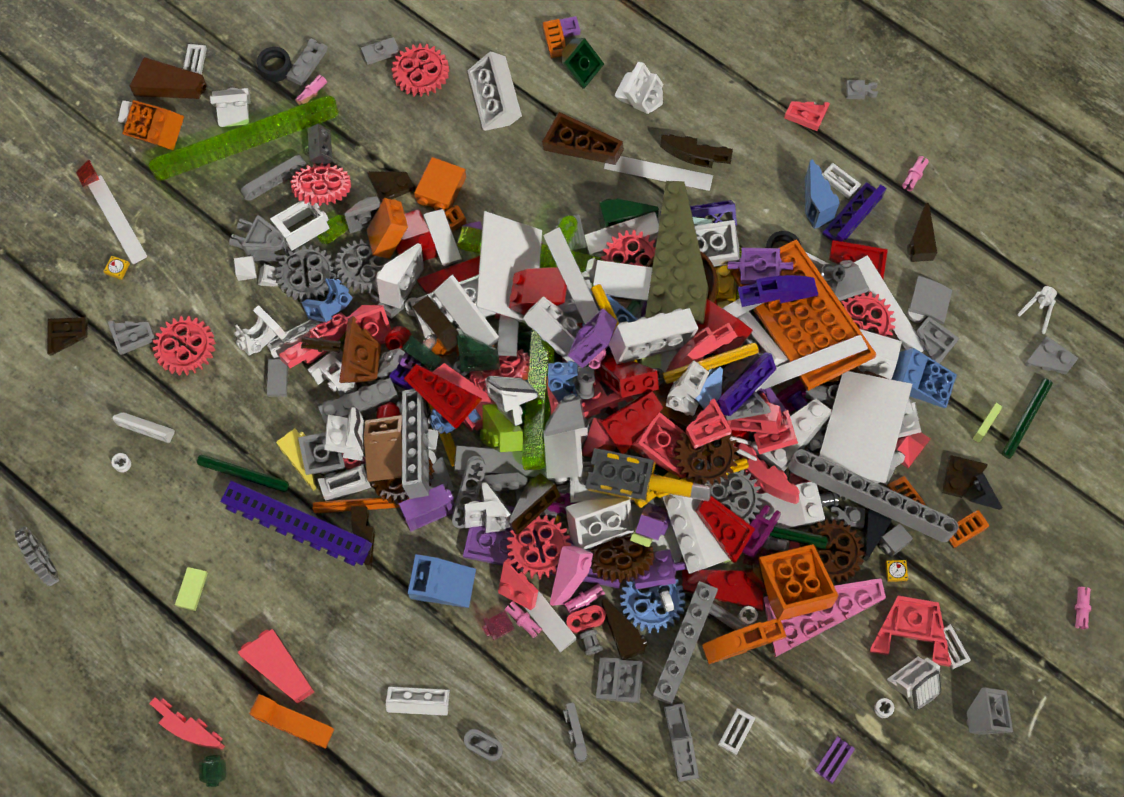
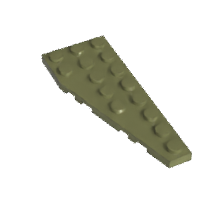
[645,181,708,324]

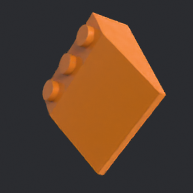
[759,544,839,621]

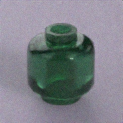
[199,755,226,787]

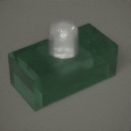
[402,335,442,371]

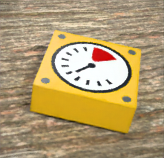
[104,256,130,280]
[885,560,908,582]

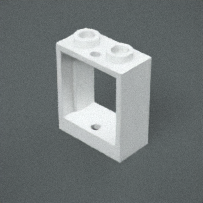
[270,200,330,251]

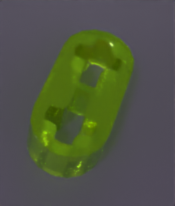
[317,215,348,244]
[557,215,578,245]

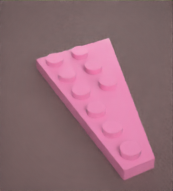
[763,578,886,657]

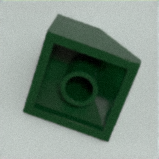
[562,38,604,89]

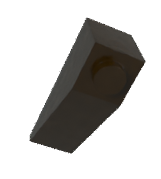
[907,203,937,262]
[412,295,464,352]
[508,473,560,535]
[601,599,647,660]

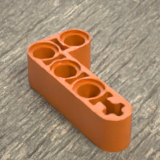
[249,694,334,749]

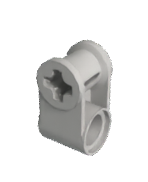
[573,367,595,399]

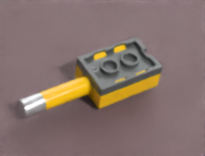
[585,448,712,503]

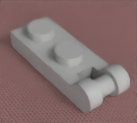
[286,38,328,86]

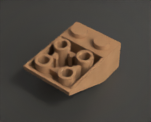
[364,415,402,482]

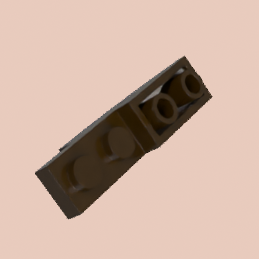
[660,134,733,168]

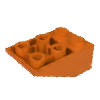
[122,100,184,151]

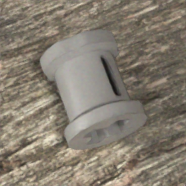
[580,630,603,655]

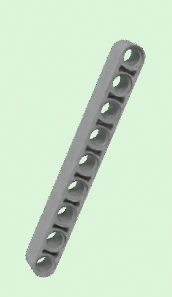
[788,449,958,542]

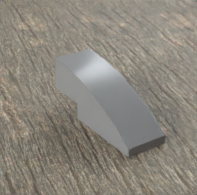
[497,315,519,356]

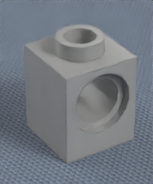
[878,524,913,557]

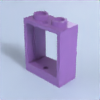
[568,309,617,368]
[399,484,455,532]

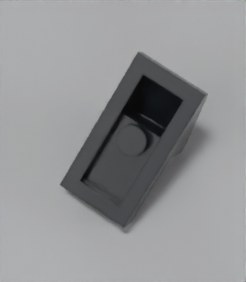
[969,472,1003,510]

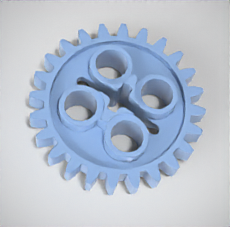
[620,579,686,633]

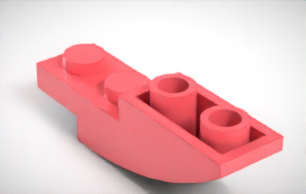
[279,312,348,368]
[666,323,738,372]
[738,443,800,504]
[149,697,225,749]

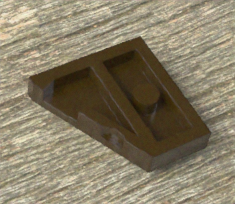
[367,171,415,203]
[47,317,88,356]
[942,455,988,498]

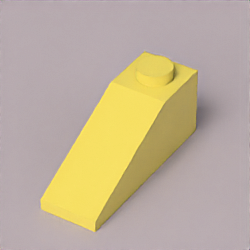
[276,428,316,491]

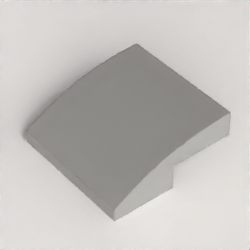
[909,276,952,324]
[596,657,643,703]

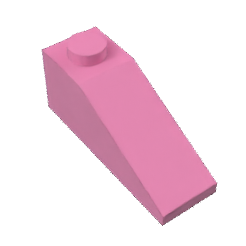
[550,546,593,606]

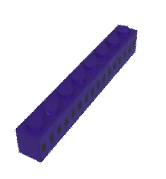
[220,481,372,566]

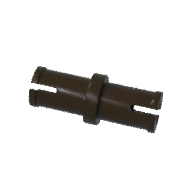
[301,336,341,353]

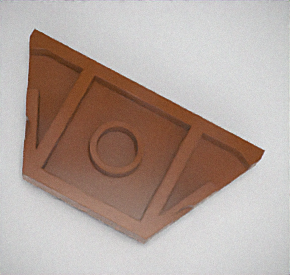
[339,316,381,383]

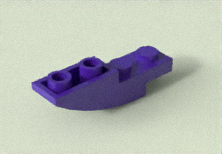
[738,275,818,307]

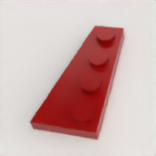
[416,256,480,295]
[404,364,482,429]
[682,570,763,612]

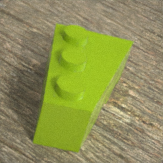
[480,404,523,452]

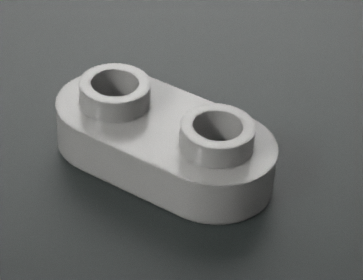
[464,729,503,762]

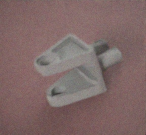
[229,215,289,262]

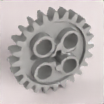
[335,239,393,294]
[276,245,337,302]
[707,470,762,524]
[14,526,59,586]

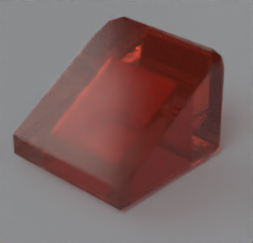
[76,160,99,187]

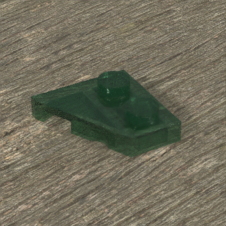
[457,334,500,372]

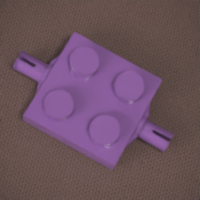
[728,248,793,284]
[632,549,687,589]

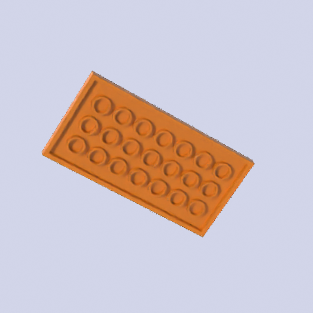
[731,239,876,391]

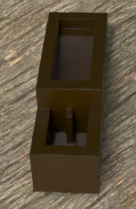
[351,506,375,570]

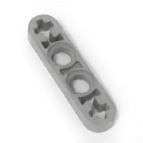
[241,155,306,201]
[451,456,486,528]

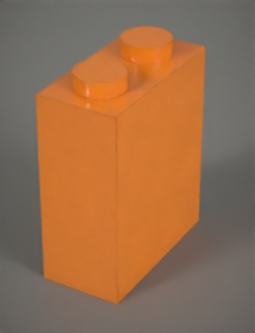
[414,157,466,212]
[367,198,408,259]

